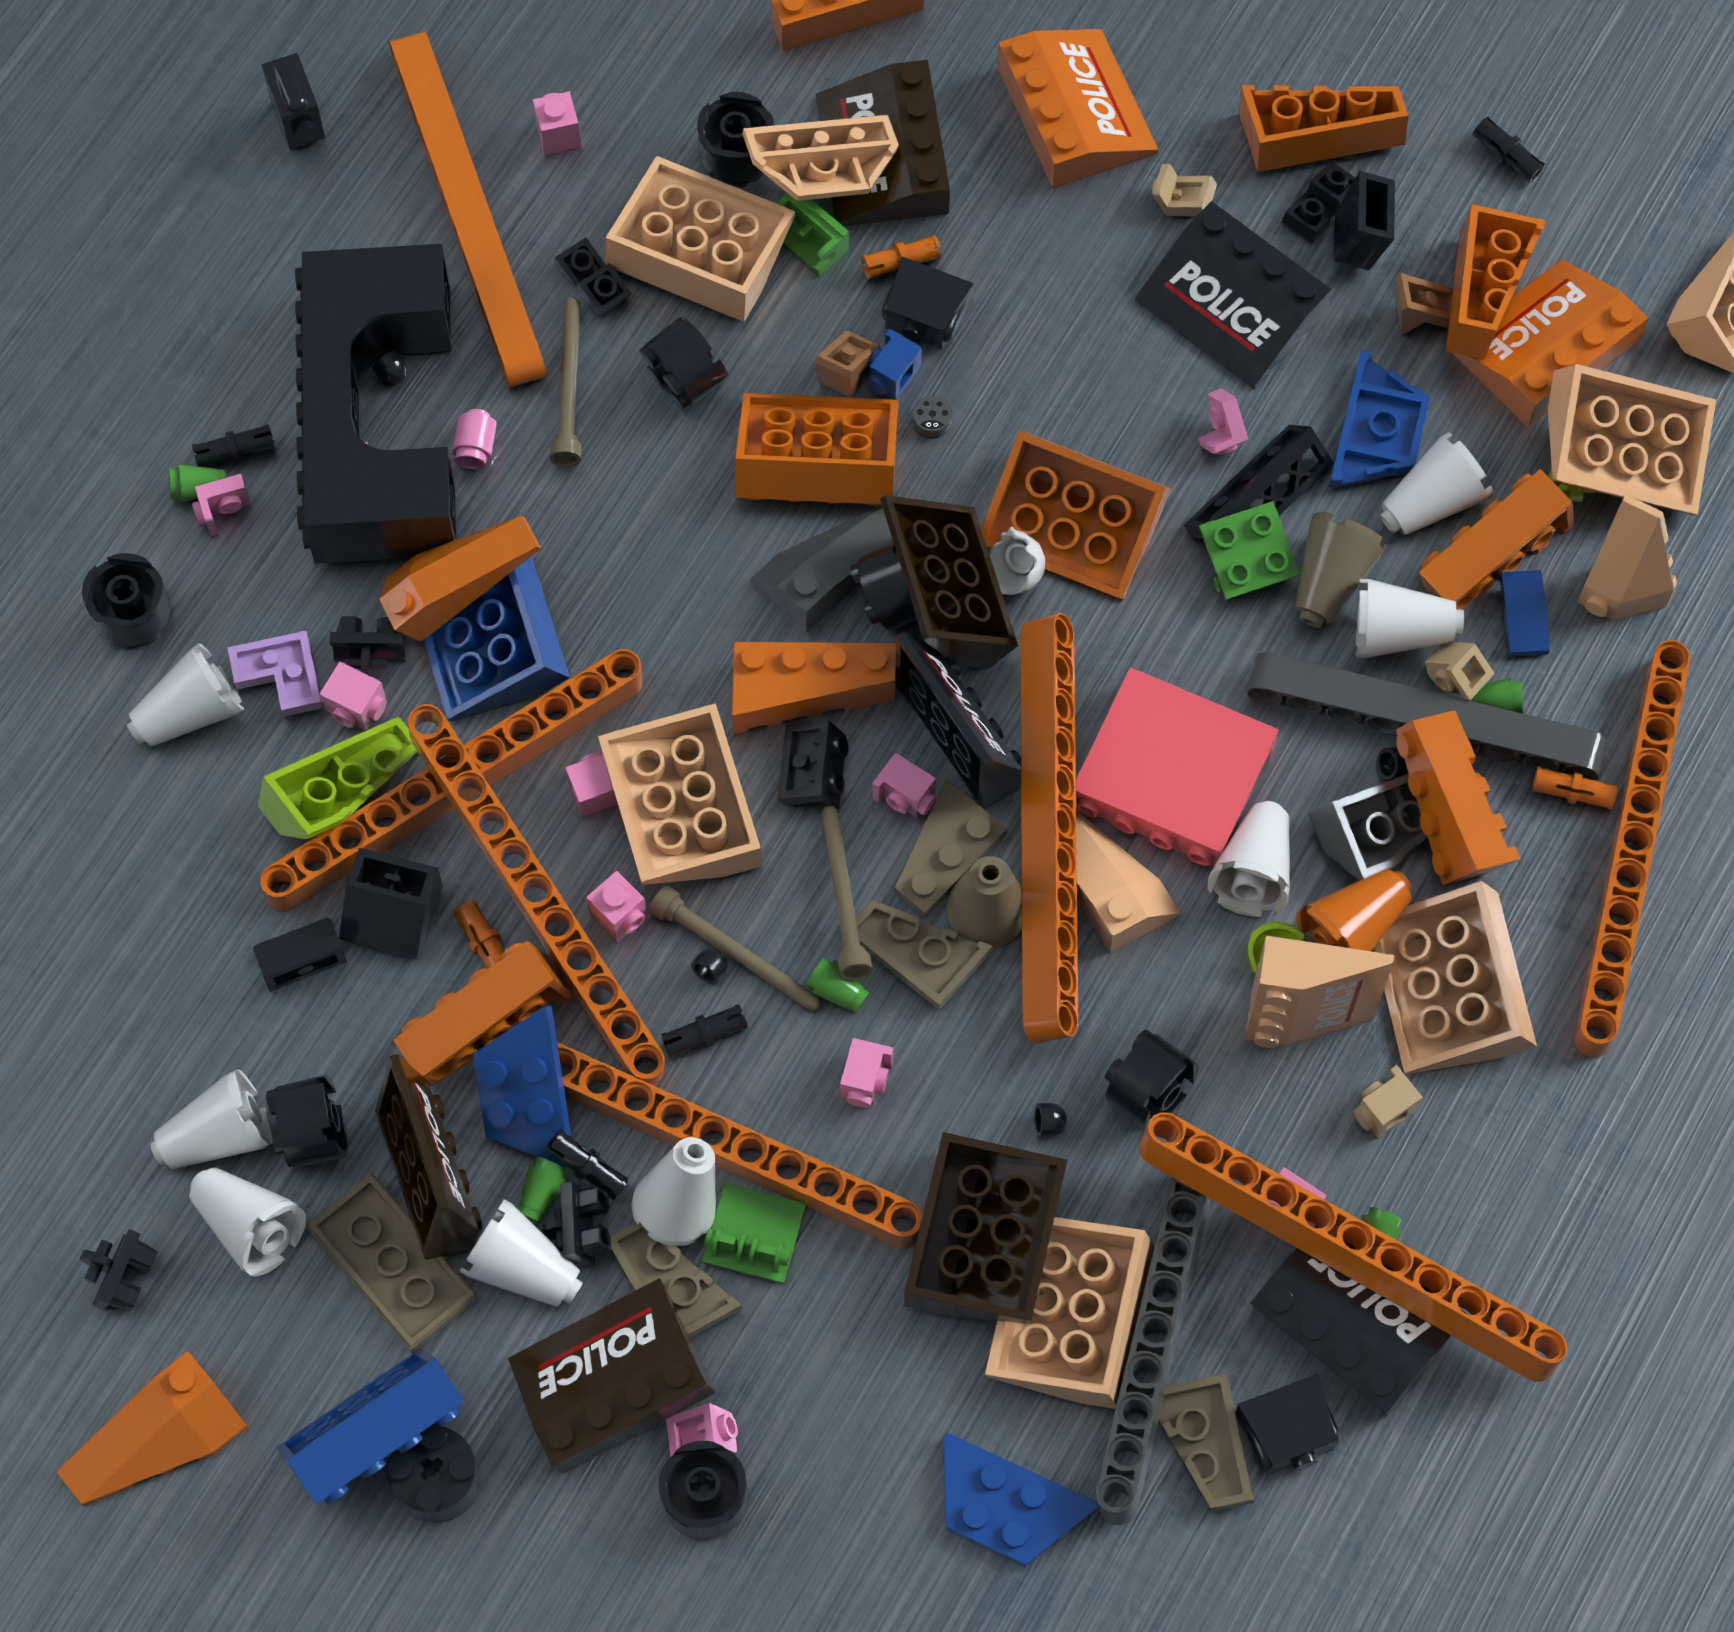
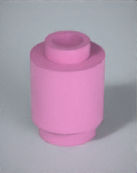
[452,409,497,470]

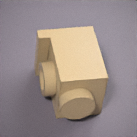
[1425,642,1495,701]
[1353,1065,1423,1138]

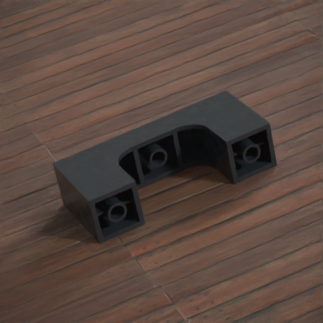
[295,244,457,564]

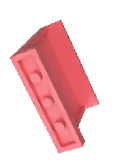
[1076,667,1279,866]

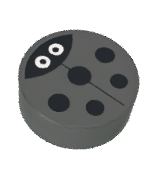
[913,396,952,437]

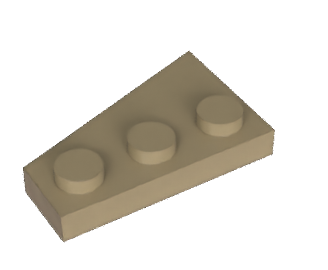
[895,778,1007,919]

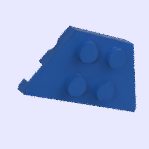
[1329,350,1430,488]
[473,1005,572,1168]
[943,1432,1098,1568]

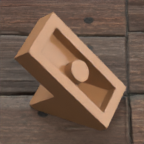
[1395,273,1453,334]
[815,330,881,398]

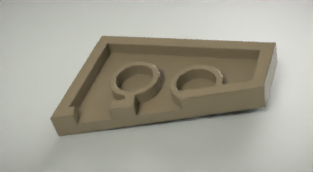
[856,900,993,1010]
[611,1222,743,1338]
[1159,1373,1255,1512]

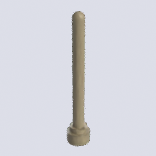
[550,297,582,467]
[822,806,873,981]
[648,884,821,1011]

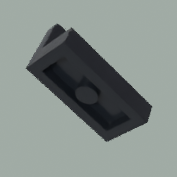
[253,918,347,992]

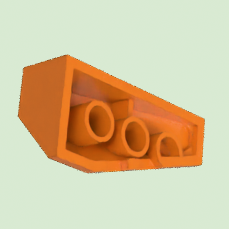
[379,516,541,642]
[56,1351,248,1506]

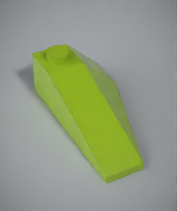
[258,716,417,839]

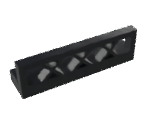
[1184,424,1334,539]

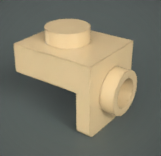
[1152,164,1217,216]

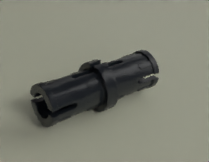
[1472,116,1546,183]
[192,424,275,467]
[661,1004,748,1059]
[545,1129,629,1200]

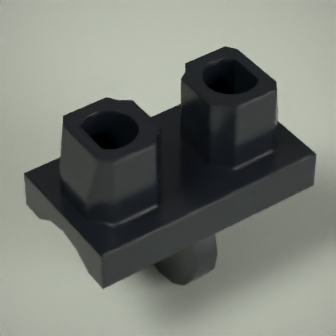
[329,616,407,677]
[542,1182,611,1269]
[80,1229,157,1311]

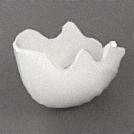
[989,527,1045,595]

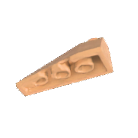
[1666,232,1734,373]

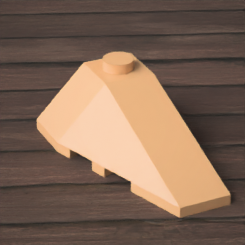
[1578,494,1677,621]
[1076,810,1181,953]

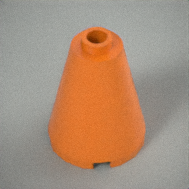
[1296,869,1412,951]

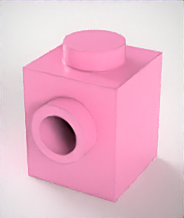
[533,91,581,156]
[319,662,387,731]
[565,752,618,818]
[586,871,647,942]

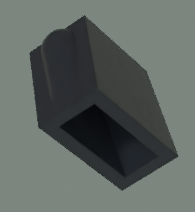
[261,53,325,150]
[1334,170,1395,271]
[881,257,974,349]
[1235,1374,1340,1475]

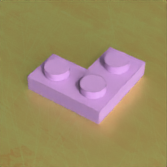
[227,631,323,717]

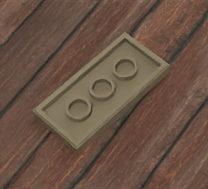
[305,1172,479,1353]

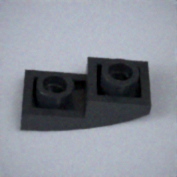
[1282,161,1355,242]
[554,237,632,316]

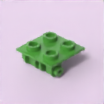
[1199,501,1300,600]
[702,1182,807,1284]

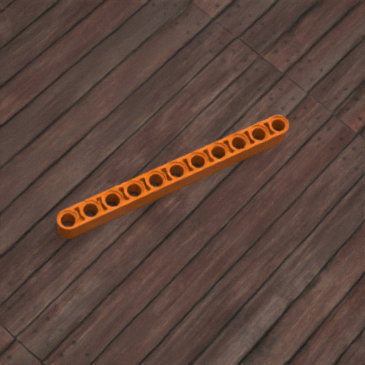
[389,31,547,388]
[1020,613,1078,1043]
[1574,640,1690,1057]
[260,649,643,912]
[408,704,665,1086]
[557,1042,922,1249]
[1138,1113,1568,1382]

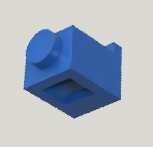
[865,328,922,400]

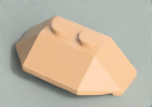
[742,115,899,201]

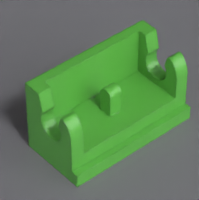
[776,193,849,277]

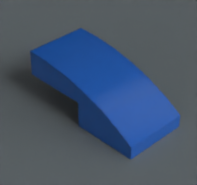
[1499,570,1549,657]

